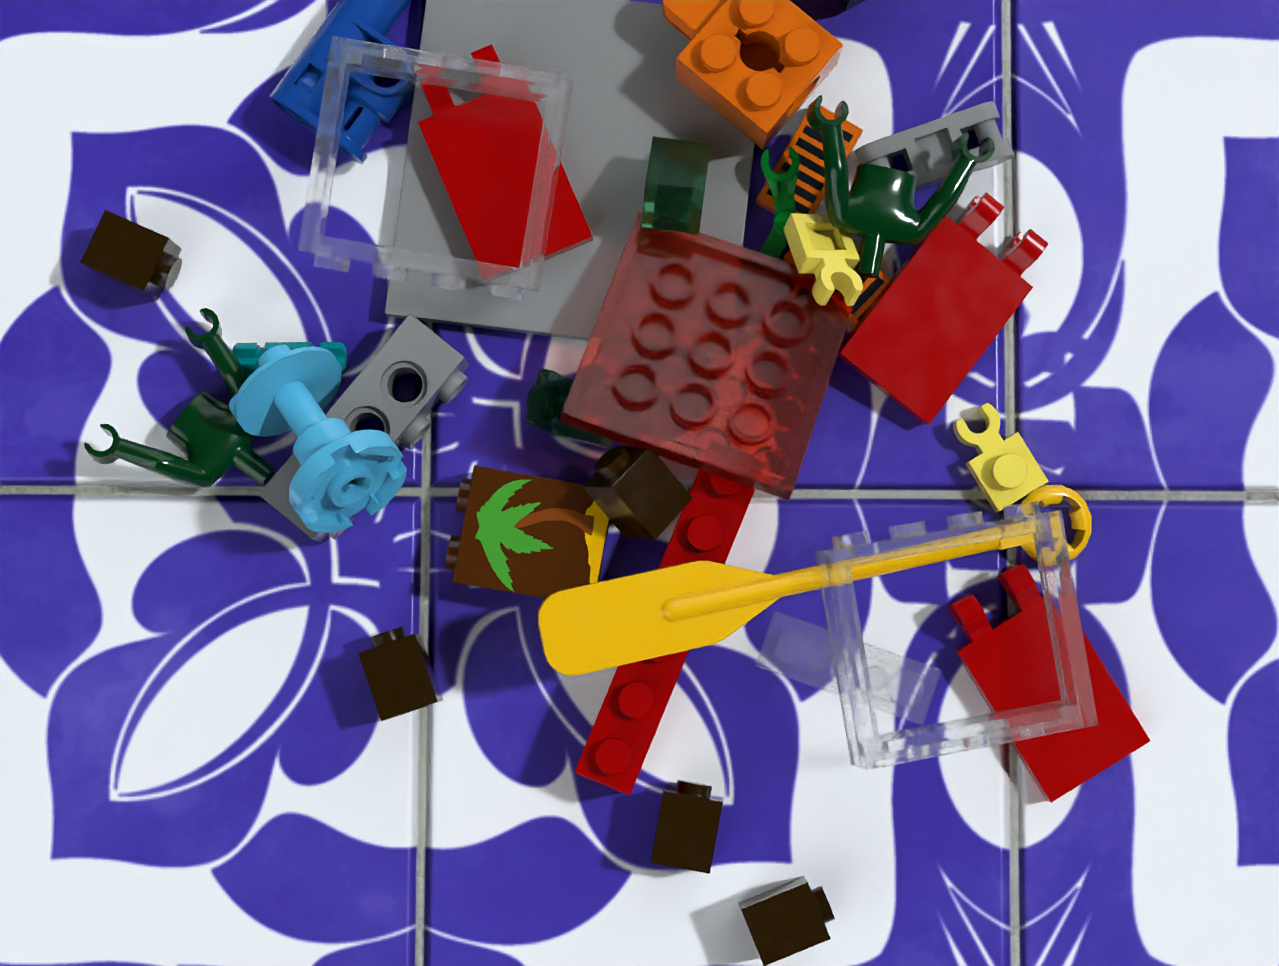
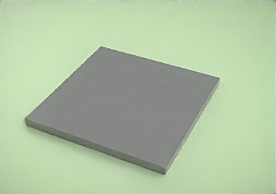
[385,0,755,358]

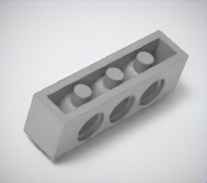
[258,313,469,543]

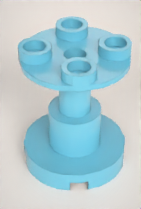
[229,344,407,533]

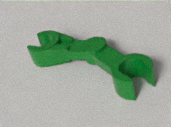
[738,146,800,296]

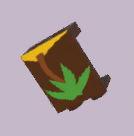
[445,465,610,599]

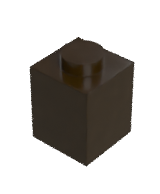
[80,210,182,301]
[583,445,692,540]
[358,627,443,721]
[651,780,723,874]
[739,876,835,966]

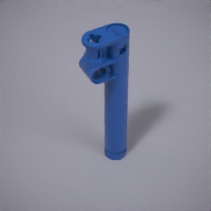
[269,0,416,164]

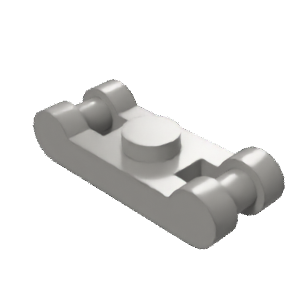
[854,101,1014,191]

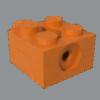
[662,0,843,150]

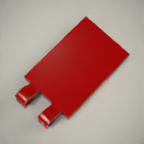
[417,44,593,285]
[835,192,1048,424]
[947,563,1151,803]

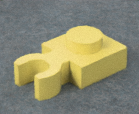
[783,213,863,306]
[953,403,1049,513]

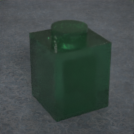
[641,136,711,234]

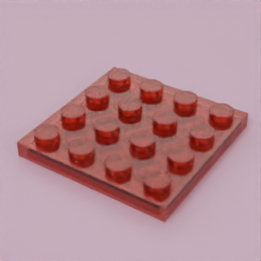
[560,212,853,501]

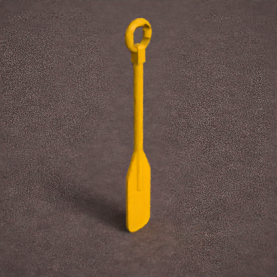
[538,485,1092,675]

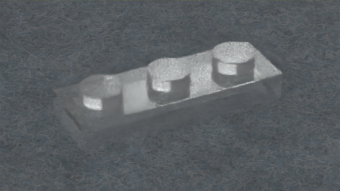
[755,611,941,726]

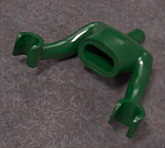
[807,95,995,278]
[84,308,276,488]

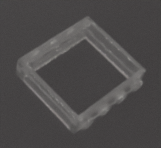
[298,36,573,301]
[815,501,1098,770]

